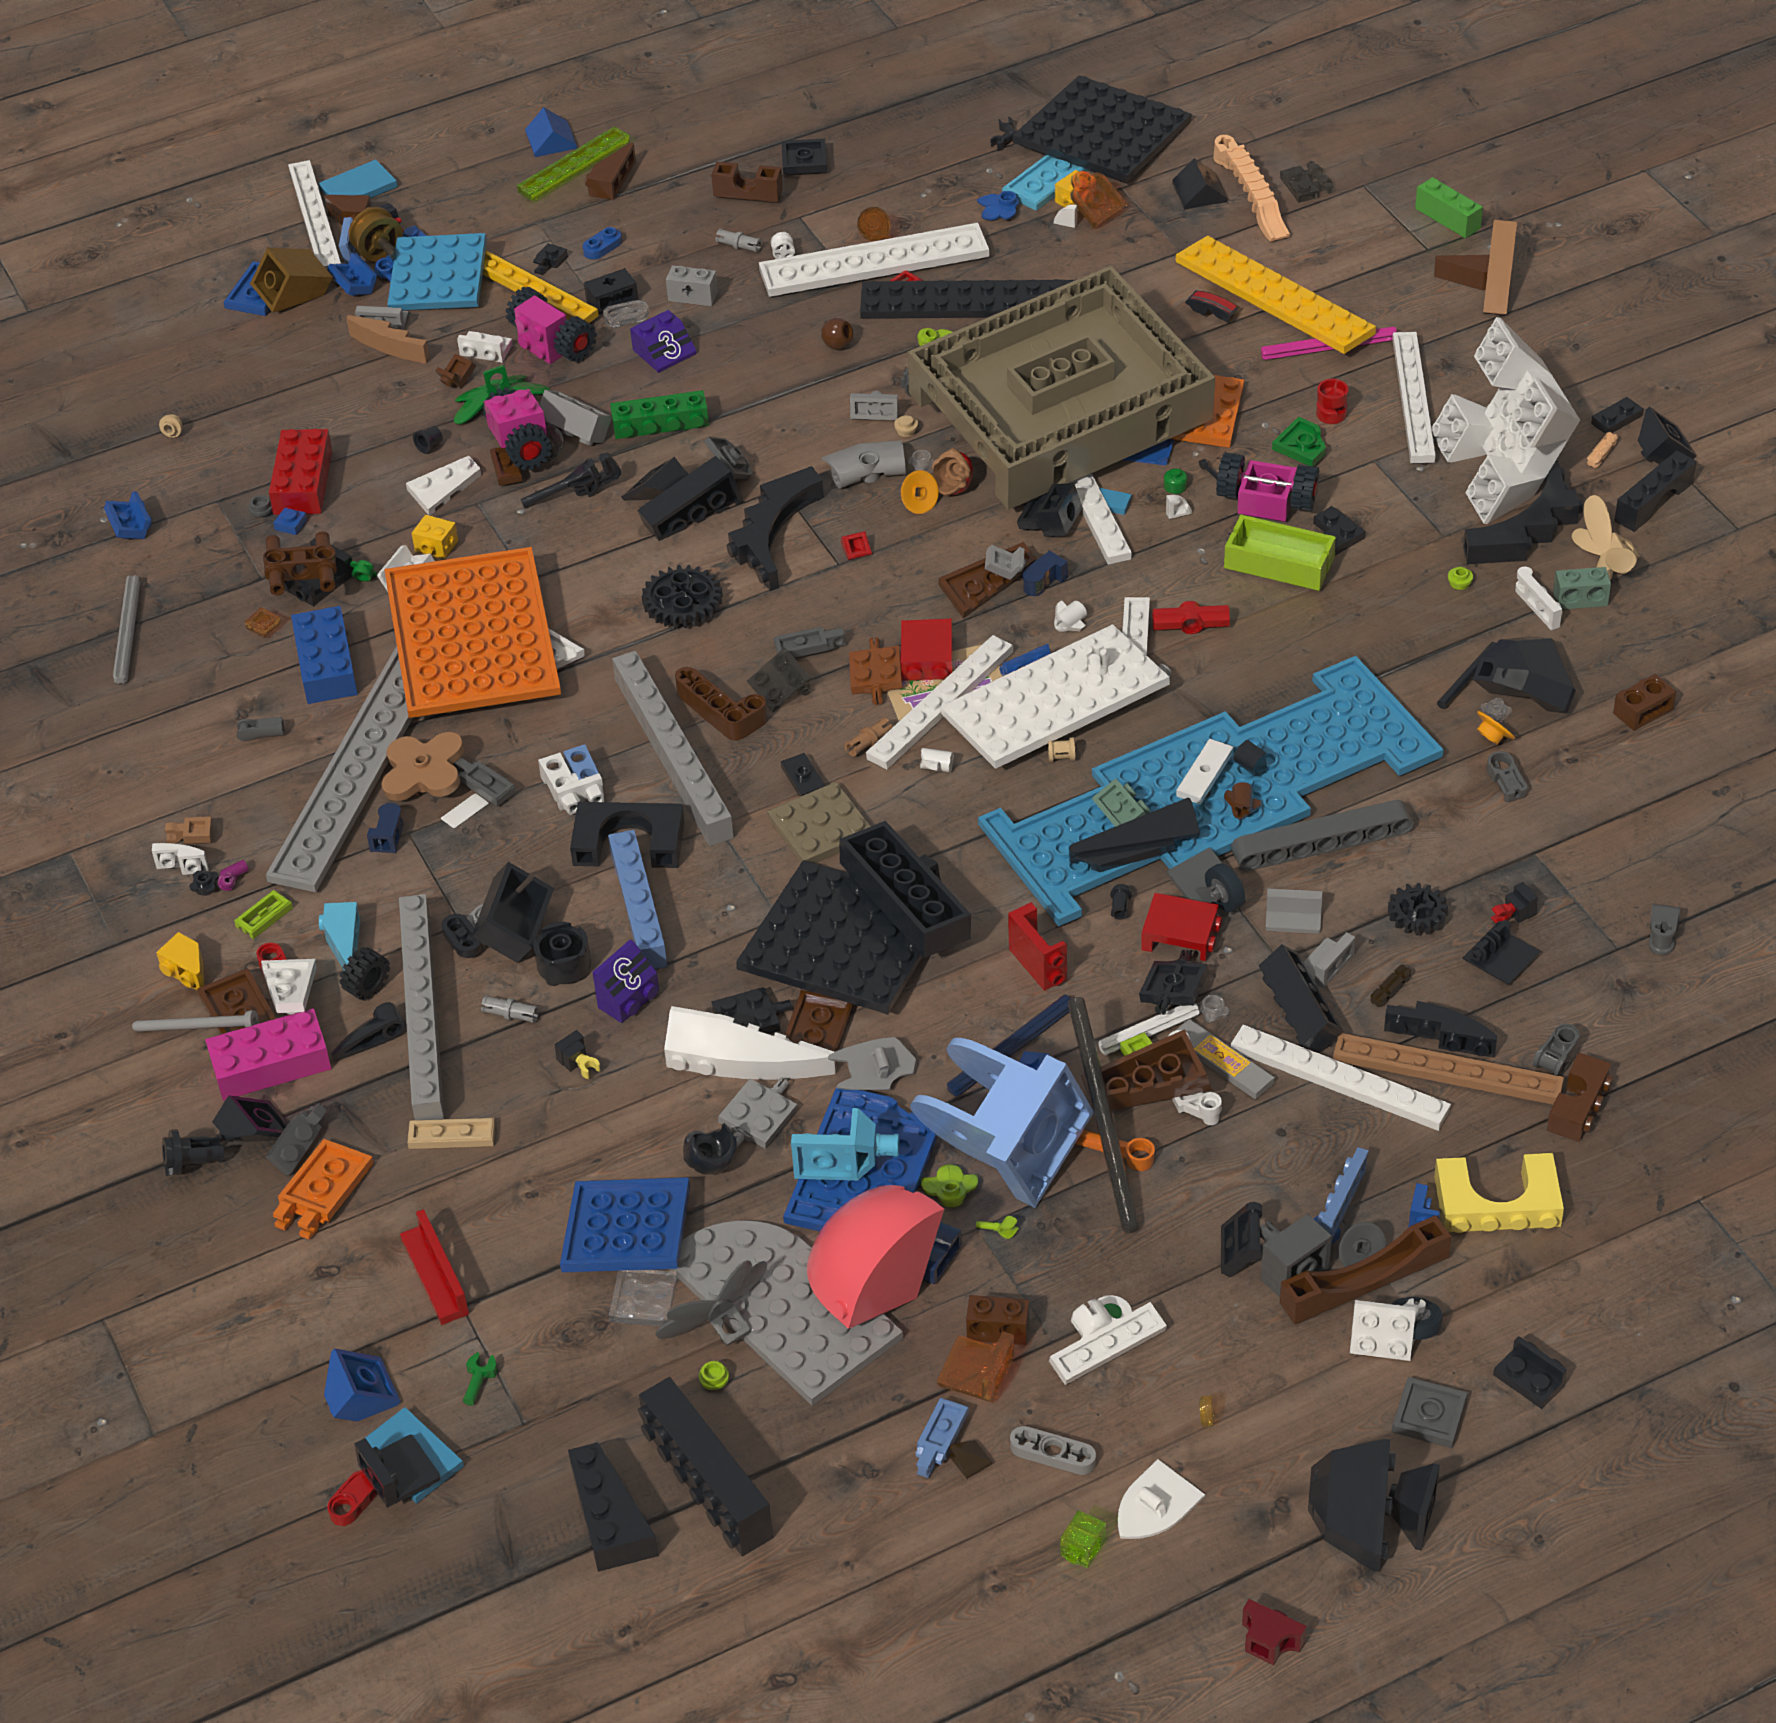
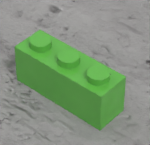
[1415,177,1483,238]

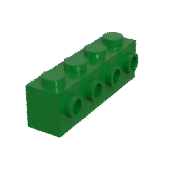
[610,390,709,439]

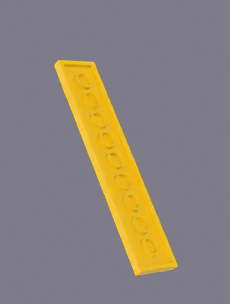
[1176,235,1376,354]

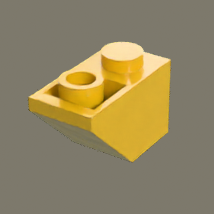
[156,932,205,990]

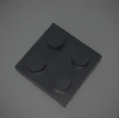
[782,138,827,175]

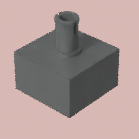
[1260,1214,1332,1297]

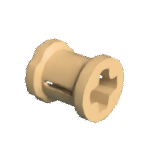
[1048,737,1075,762]

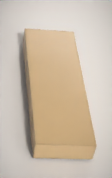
[407,1118,495,1149]

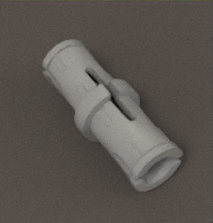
[716,228,762,253]
[481,995,539,1023]

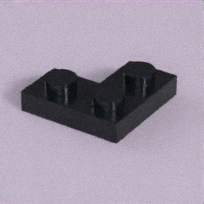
[1313,506,1365,555]

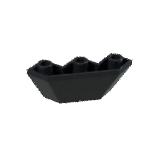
[1472,636,1576,713]
[1308,1439,1396,1572]

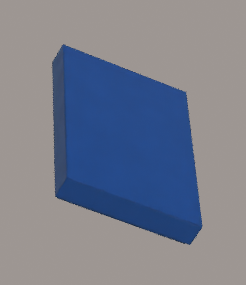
[223,261,270,316]

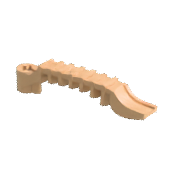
[1213,135,1290,242]

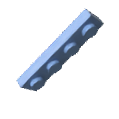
[1317,1147,1369,1241]

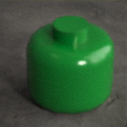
[1163,468,1188,494]

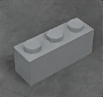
[540,390,612,445]

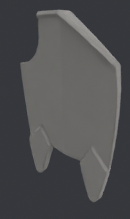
[828,1037,917,1090]

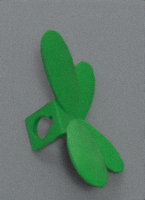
[454,365,551,424]

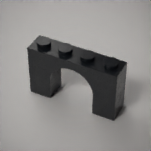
[570,802,685,868]

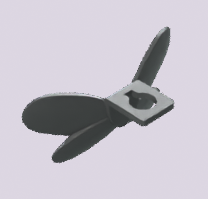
[655,1260,767,1346]

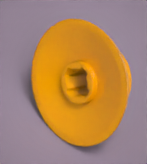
[901,470,939,514]
[1476,711,1515,745]

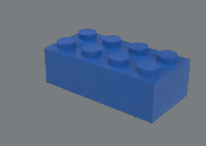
[291,606,358,704]

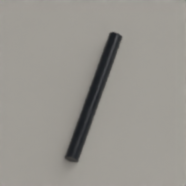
[1437,642,1496,709]

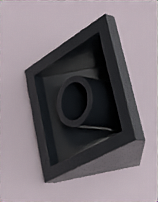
[1172,158,1228,210]

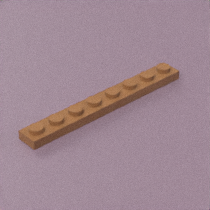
[1333,1033,1564,1105]

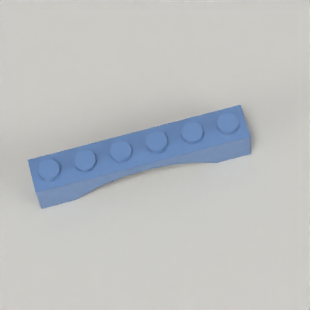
[608,830,667,969]

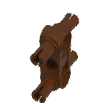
[263,531,337,596]

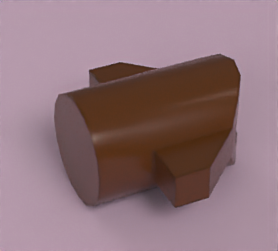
[1224,782,1261,819]

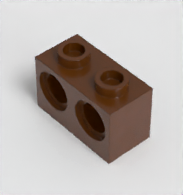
[1613,674,1676,731]
[966,1295,1030,1345]

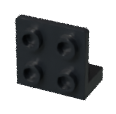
[354,1434,441,1508]

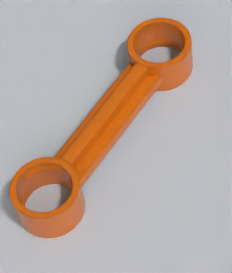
[1075,1130,1155,1171]

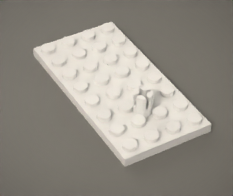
[940,624,1170,769]

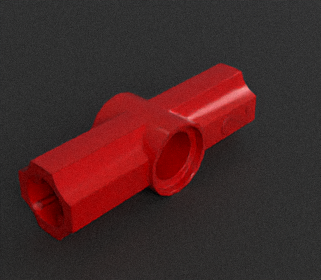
[1152,601,1230,634]

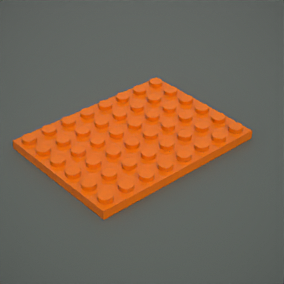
[384,547,561,718]

